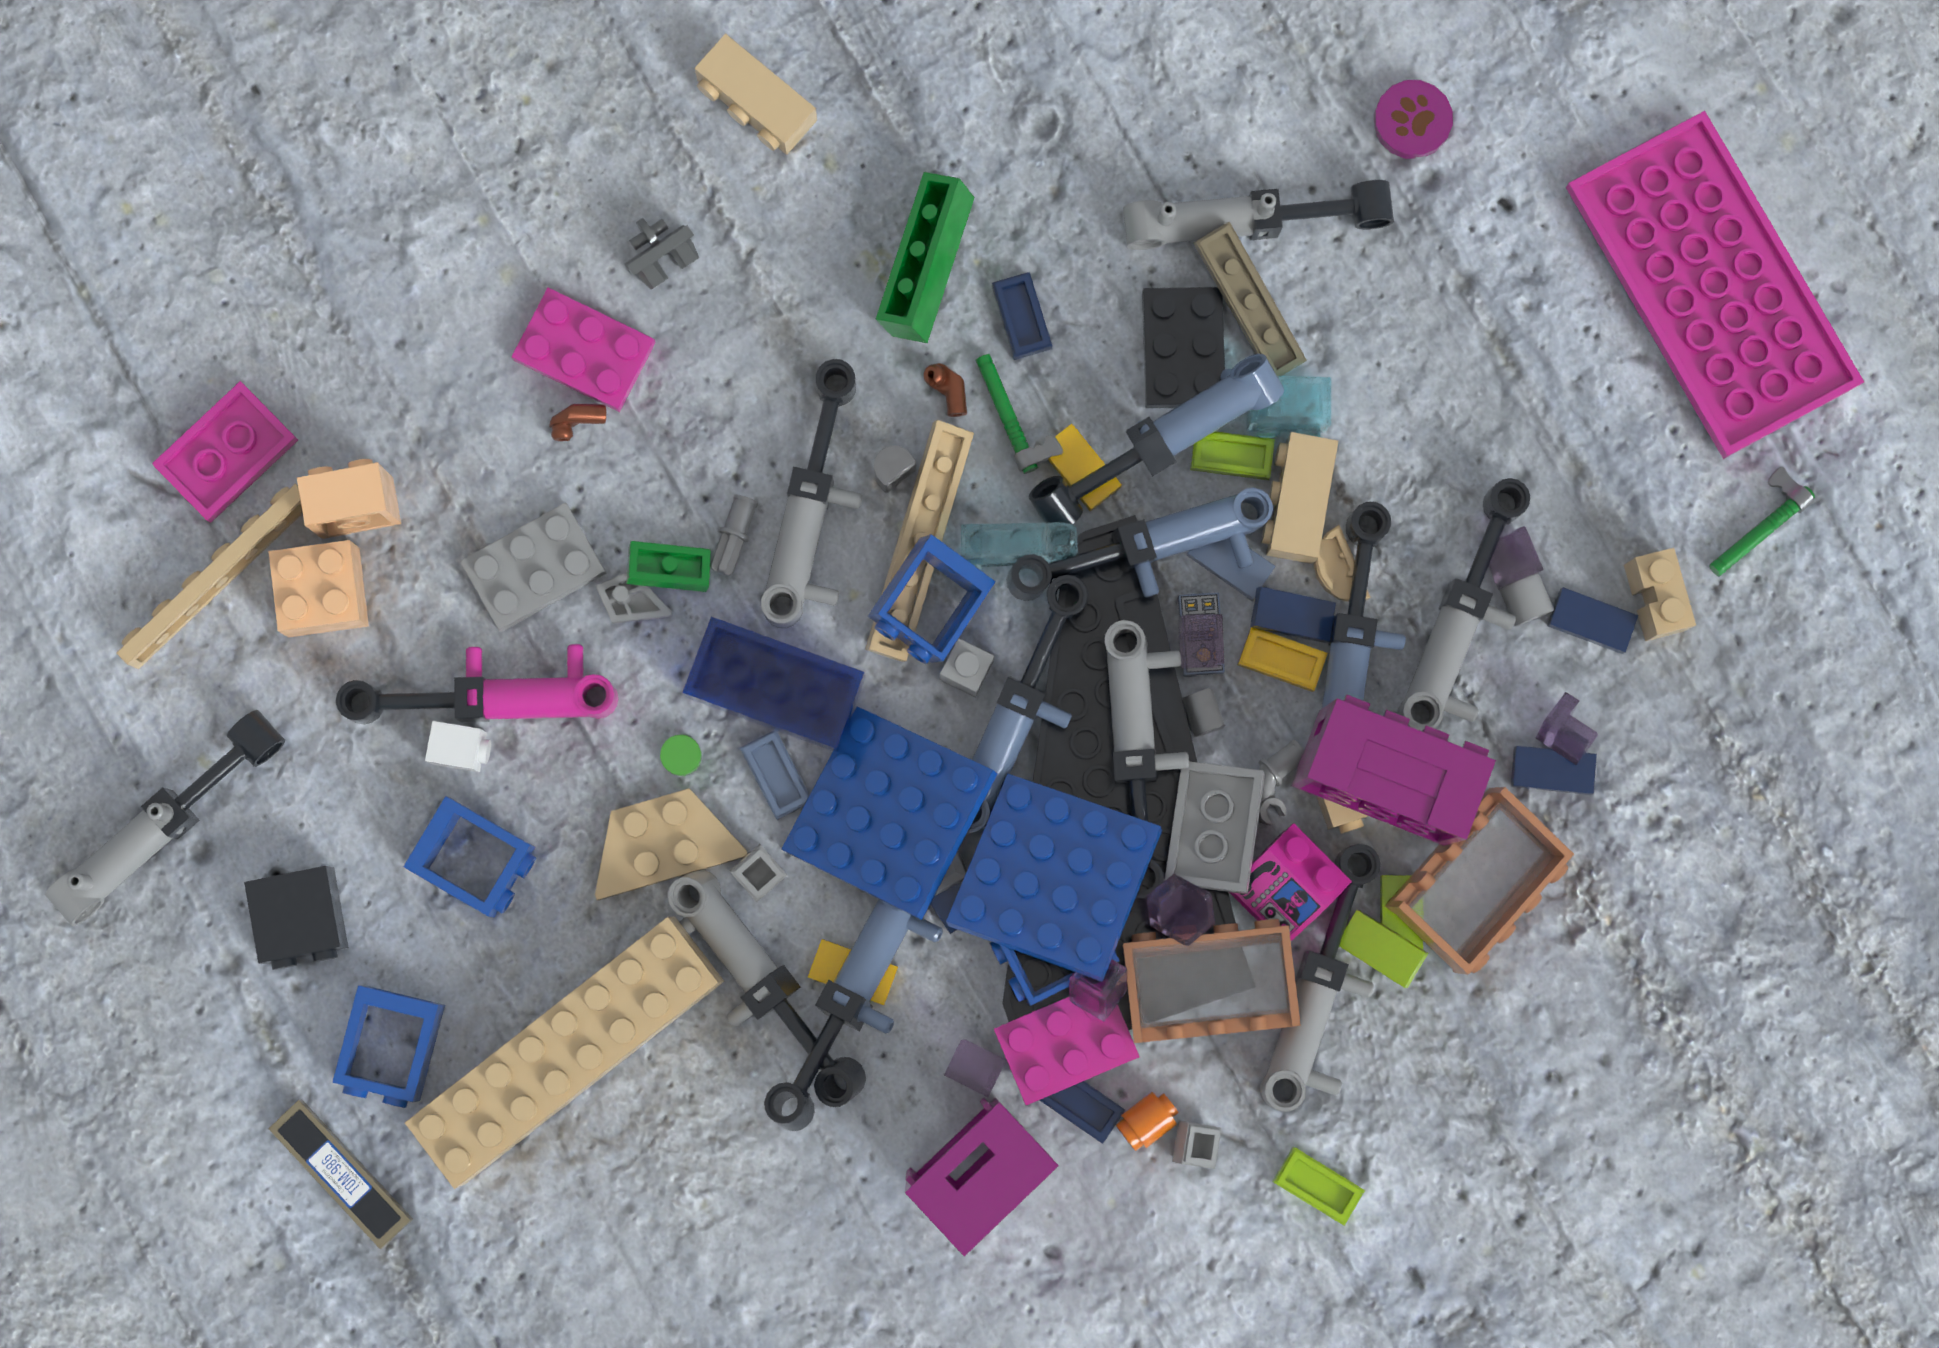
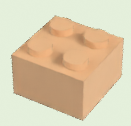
[297,459,401,539]
[269,540,369,638]

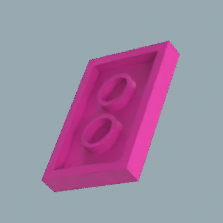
[511,287,656,412]
[152,381,298,523]
[994,980,1140,1105]

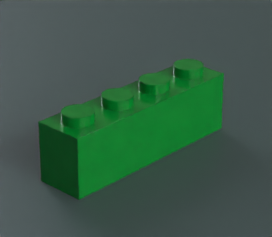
[876,172,975,343]

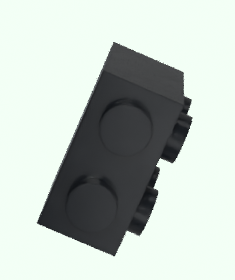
[244,866,349,970]

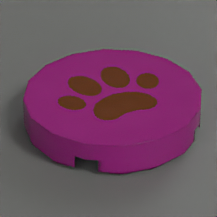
[1373,80,1453,159]

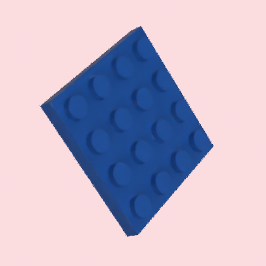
[781,706,997,920]
[946,773,1162,982]

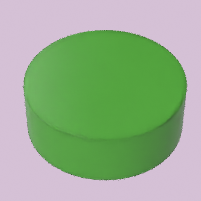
[660,735,702,776]

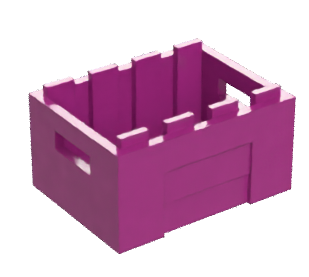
[1291,695,1496,846]
[905,1097,1059,1257]

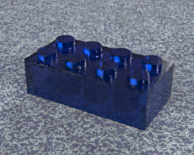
[682,616,866,752]

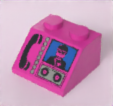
[1229,823,1352,941]

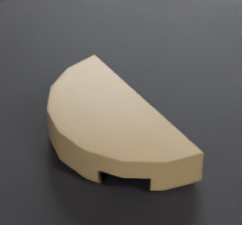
[1313,525,1371,602]

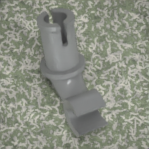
[1258,740,1304,825]

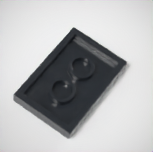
[1142,287,1225,408]

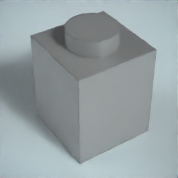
[940,638,994,698]

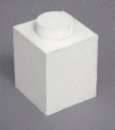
[425,721,491,772]

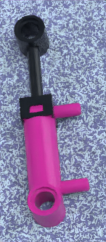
[336,644,618,725]

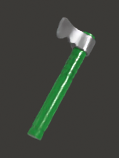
[975,354,1063,474]
[1709,467,1815,577]

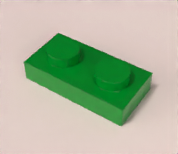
[626,541,711,592]

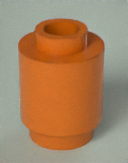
[1116,1092,1179,1151]

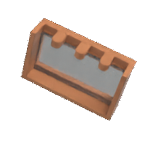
[1385,787,1574,975]
[1123,919,1301,1043]

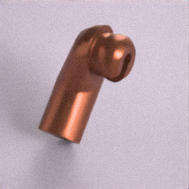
[923,363,967,417]
[549,404,606,441]

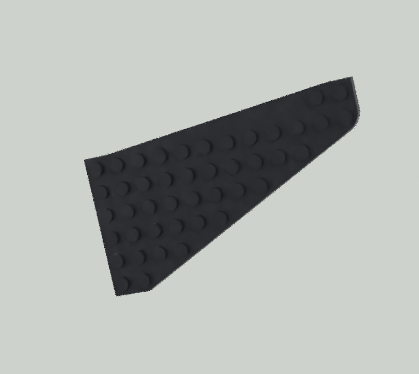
[1002,515,1256,1030]

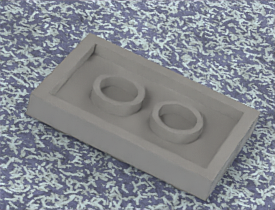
[460,502,607,632]
[1165,761,1265,894]

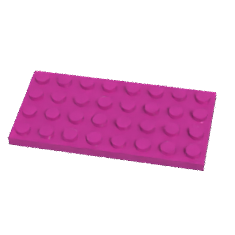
[1565,111,1864,459]

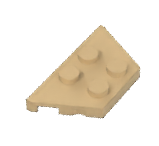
[595,788,748,901]

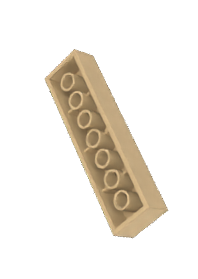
[405,916,724,1189]

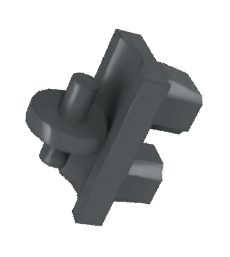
[624,218,699,289]

